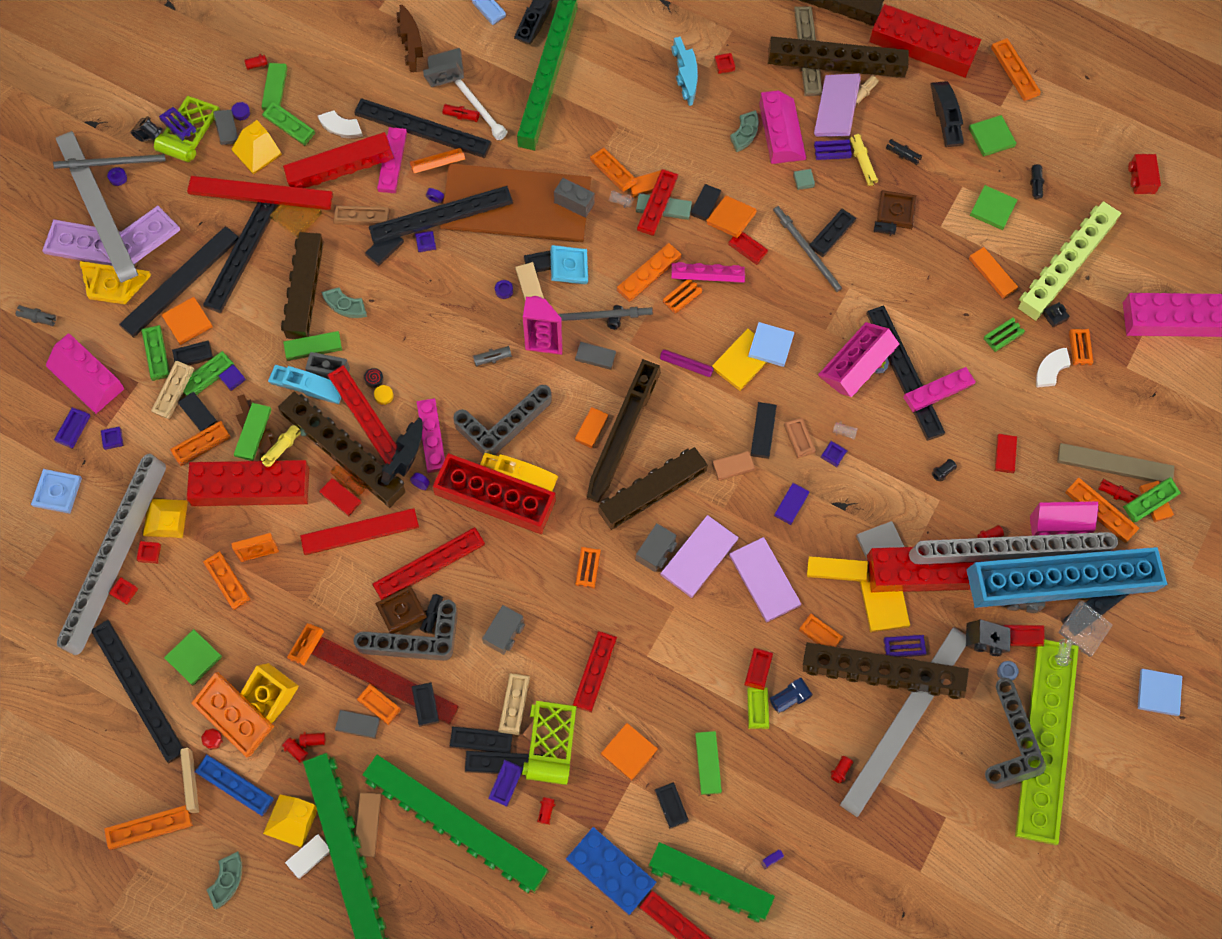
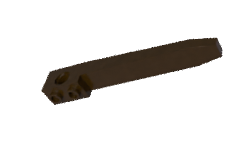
[587,359,661,503]

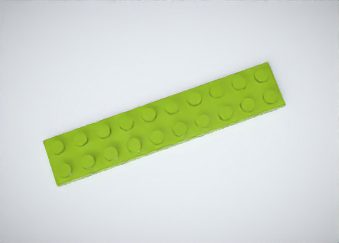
[1015,640,1079,845]

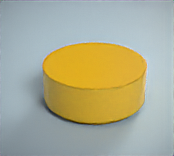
[374,385,393,405]

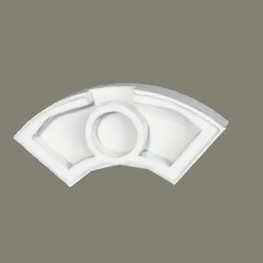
[318,111,363,138]
[1036,348,1071,387]

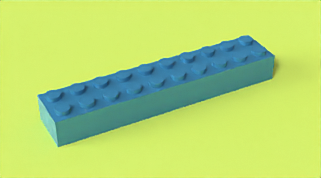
[966,547,1167,608]

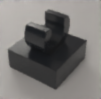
[1042,302,1070,327]

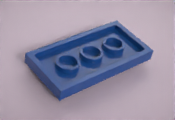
[566,827,657,916]

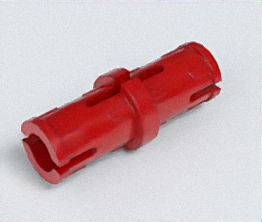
[442,104,480,122]
[1098,478,1139,503]

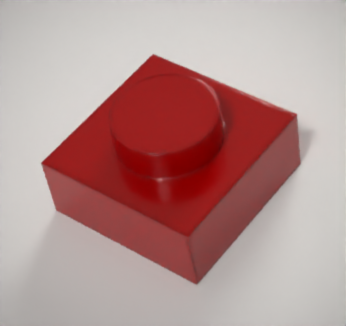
[714,53,735,74]
[136,541,161,564]
[109,577,138,605]

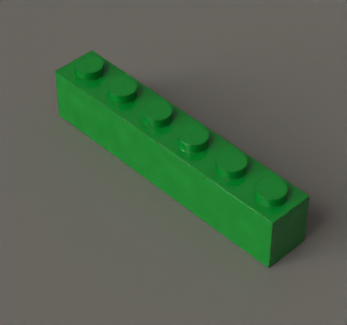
[648,842,775,923]

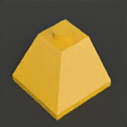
[232,120,282,174]
[143,499,188,538]
[263,794,317,848]

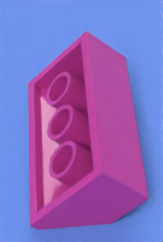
[759,90,806,164]
[523,296,563,355]
[818,322,899,397]
[46,333,124,414]

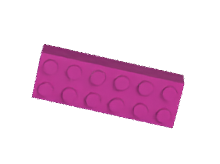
[1123,293,1222,337]

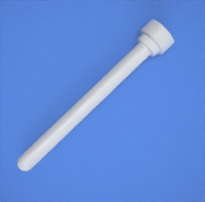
[454,79,508,140]

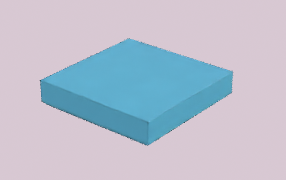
[550,245,588,284]

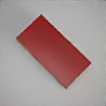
[728,231,768,265]
[994,434,1017,473]
[319,478,361,517]
[1003,625,1045,647]
[744,648,773,691]

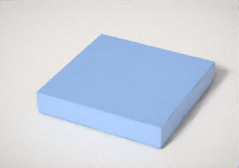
[748,322,794,367]
[31,469,82,514]
[1137,669,1182,716]

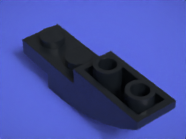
[514,0,553,44]
[930,81,964,147]
[381,418,423,485]

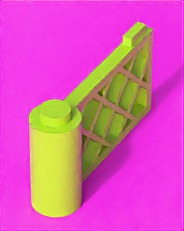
[154,96,220,162]
[522,701,576,785]

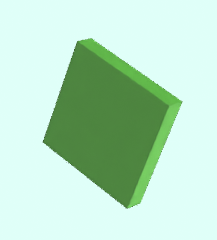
[969,115,1016,157]
[970,185,1018,230]
[164,629,222,686]

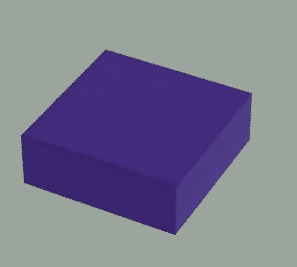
[415,231,436,253]
[218,365,246,391]
[101,426,124,450]
[821,441,847,467]
[761,850,784,870]

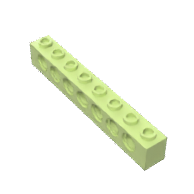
[1018,201,1121,321]

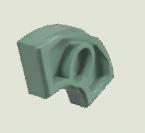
[730,110,759,152]
[322,288,367,318]
[207,852,242,910]

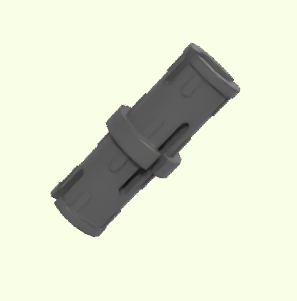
[16,305,56,327]
[473,346,512,367]

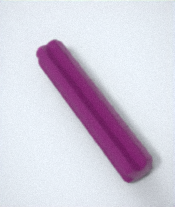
[660,349,714,377]

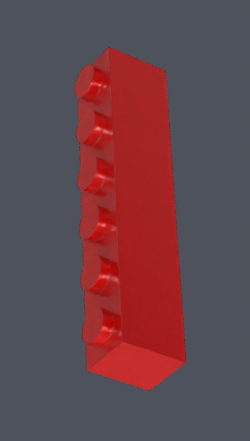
[283,132,395,188]

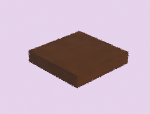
[877,190,917,229]
[375,586,427,634]

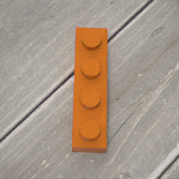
[991,38,1041,101]
[617,243,682,302]
[1065,478,1139,544]
[104,805,193,850]

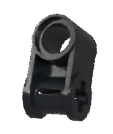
[131,116,162,142]

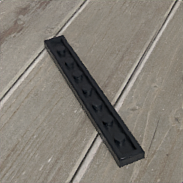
[354,98,491,158]
[368,186,513,244]
[203,202,279,313]
[119,226,239,338]
[866,305,945,441]
[91,620,184,764]

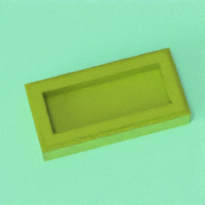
[747,688,769,729]

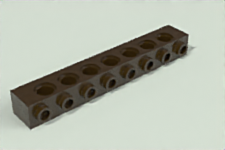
[768,36,909,78]
[278,391,406,508]
[803,642,969,699]

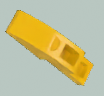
[480,453,558,491]

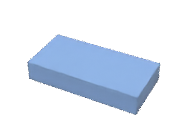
[472,0,506,25]

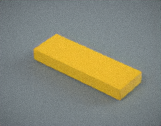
[807,556,868,582]

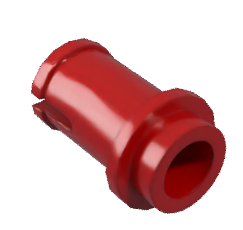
[244,54,268,70]
[977,525,1004,538]
[299,732,326,748]
[282,737,309,763]
[830,756,853,783]
[537,797,556,825]

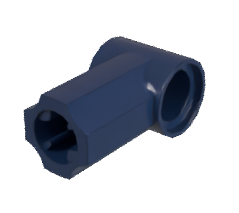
[769,678,813,714]

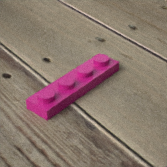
[377,127,407,194]
[671,262,745,282]
[903,367,976,413]
[416,398,445,473]

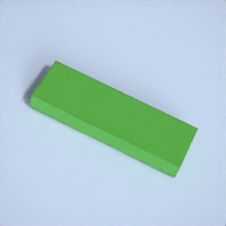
[261,63,288,111]
[262,101,316,146]
[141,325,170,381]
[283,331,342,361]
[183,351,235,396]
[234,403,272,461]
[1123,477,1181,523]
[695,731,722,795]

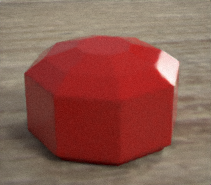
[201,728,223,750]

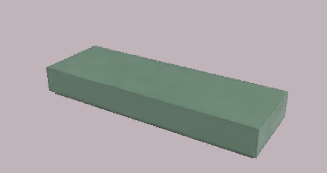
[636,193,692,220]

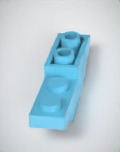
[671,37,698,106]
[268,365,341,404]

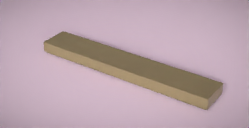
[794,6,822,96]
[1057,443,1174,483]

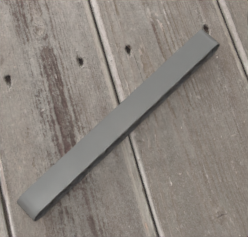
[55,131,138,283]
[57,454,166,655]
[909,532,1118,564]
[840,627,966,817]

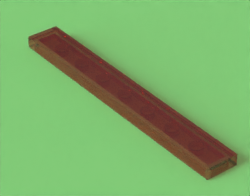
[311,637,459,725]

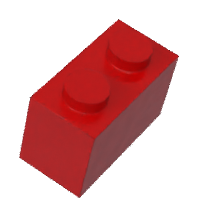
[1128,154,1161,194]

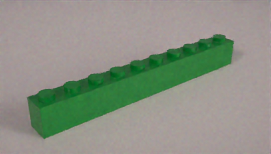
[517,0,578,151]
[303,753,389,939]
[362,754,549,894]

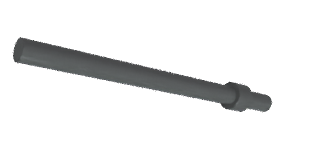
[53,154,165,170]
[773,206,842,292]
[558,306,653,321]

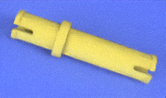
[850,134,878,186]
[261,425,301,467]

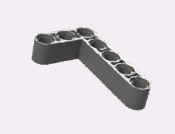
[453,385,552,455]
[354,600,458,661]
[985,678,1046,789]

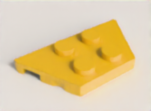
[80,261,151,304]

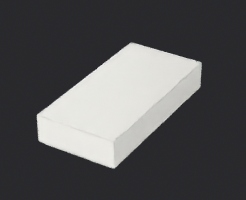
[285,834,330,879]

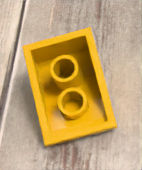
[241,663,299,723]

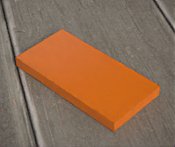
[191,672,274,758]

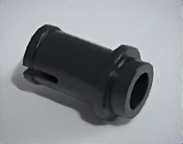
[873,221,897,236]
[606,305,623,330]
[932,459,957,481]

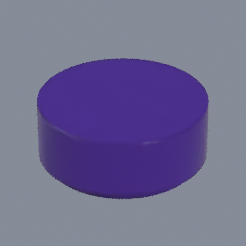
[231,102,250,120]
[107,167,127,186]
[426,188,444,203]
[495,280,513,299]
[410,473,430,490]

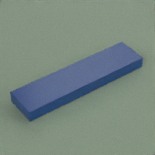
[195,755,274,817]

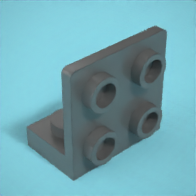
[423,48,464,87]

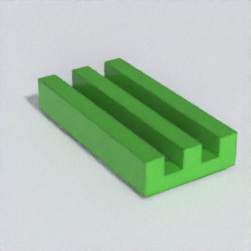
[983,317,1025,352]

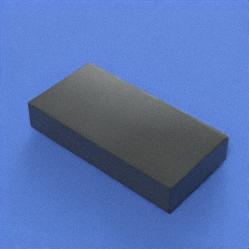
[213,110,238,145]
[575,342,616,370]
[335,710,380,739]

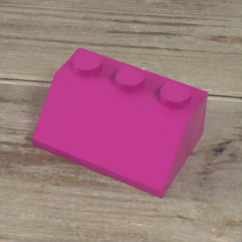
[1030,501,1098,536]

